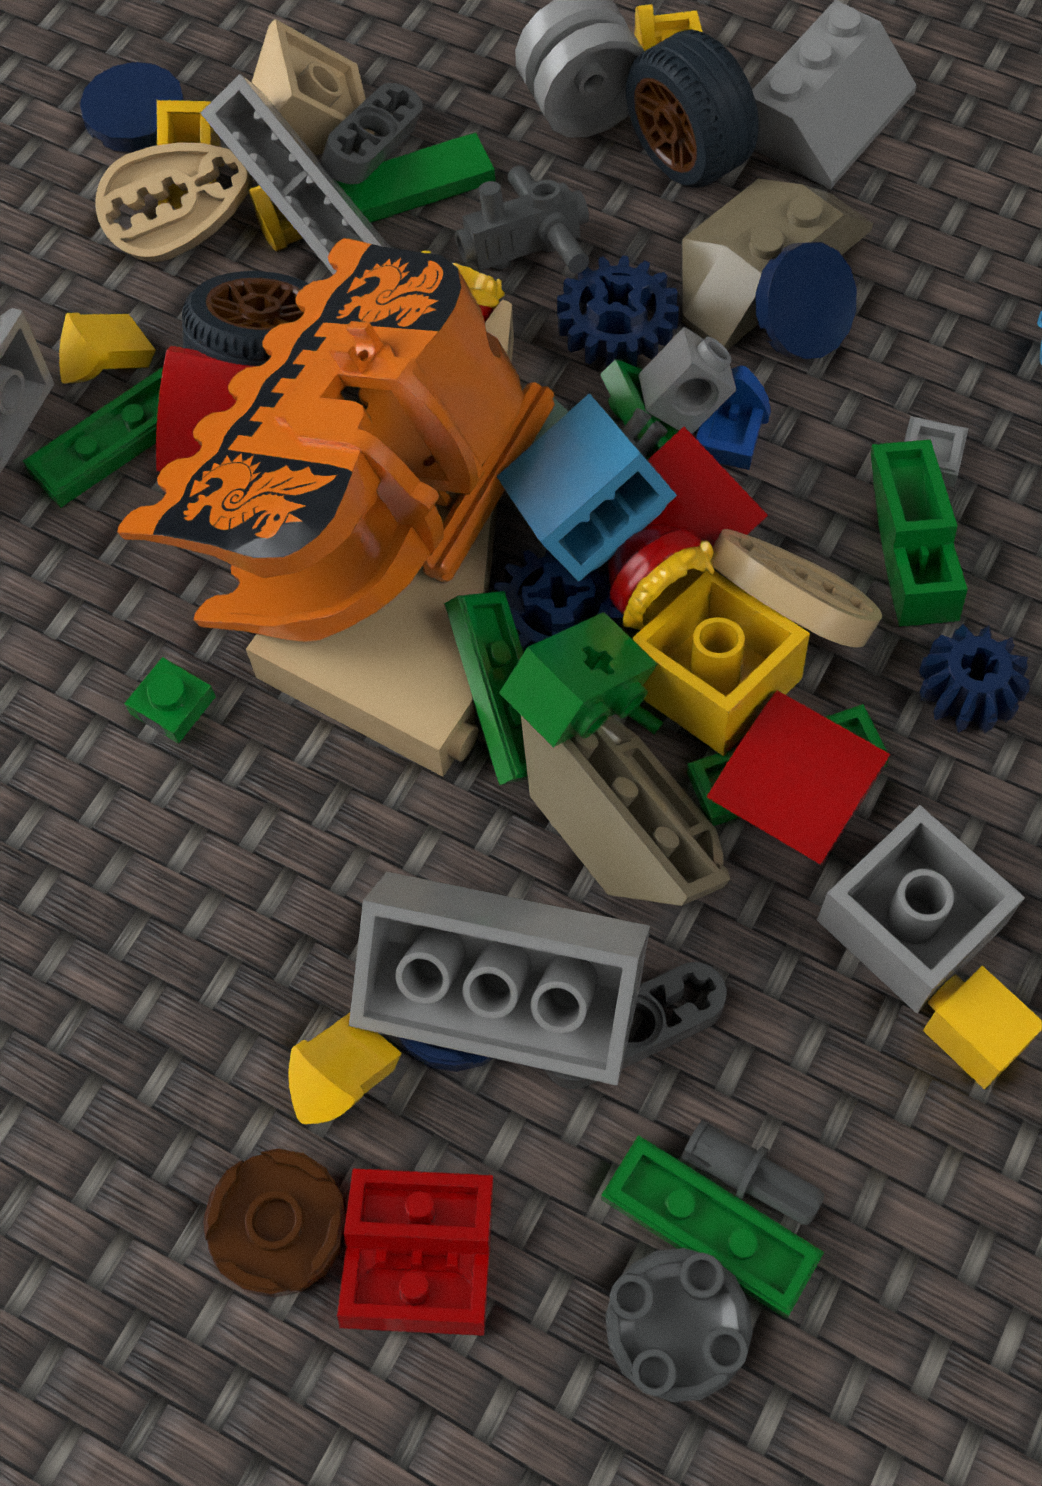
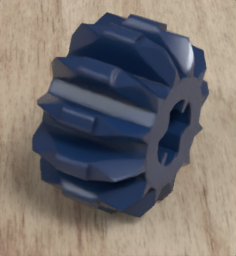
[919,624,1030,734]

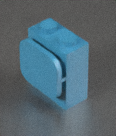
[497,393,677,582]

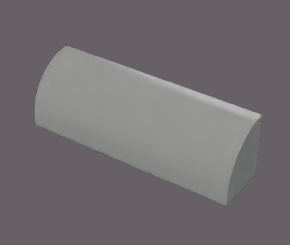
[200,74,391,274]

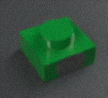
[124,657,216,744]

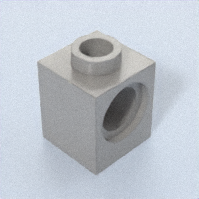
[638,327,736,434]

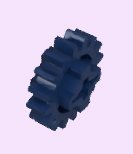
[557,255,679,367]
[494,549,624,653]

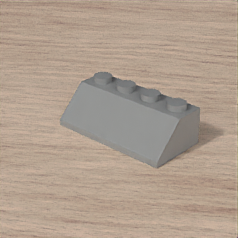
[349,871,650,1085]

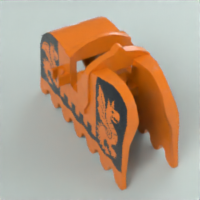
[117,238,523,642]

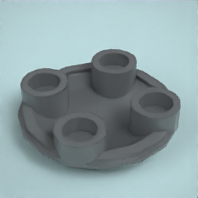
[605,1248,753,1402]

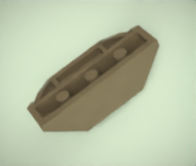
[682,179,873,350]
[521,716,731,906]

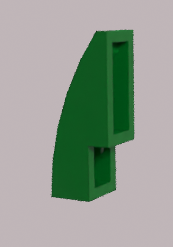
[871,439,968,627]

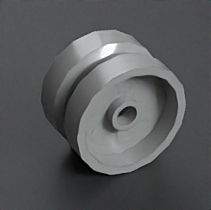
[515,0,644,137]

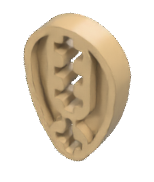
[95,143,253,262]
[711,529,882,647]

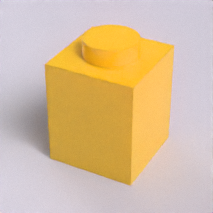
[923,965,1042,1090]

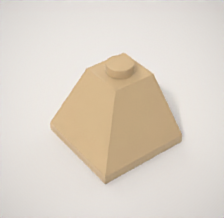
[252,19,375,155]

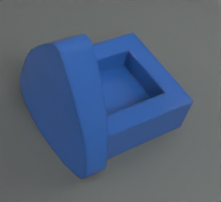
[696,365,771,470]

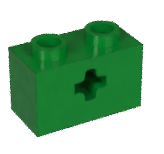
[499,612,658,748]

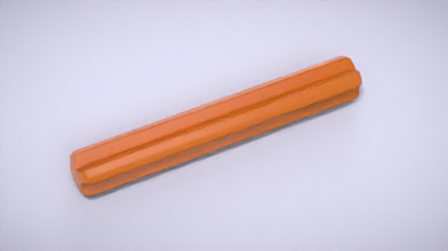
[423,382,555,583]

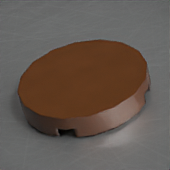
[203,1148,347,1298]

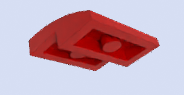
[156,345,257,472]
[648,426,768,568]
[707,690,891,866]
[337,1168,494,1336]

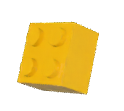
[632,570,810,756]

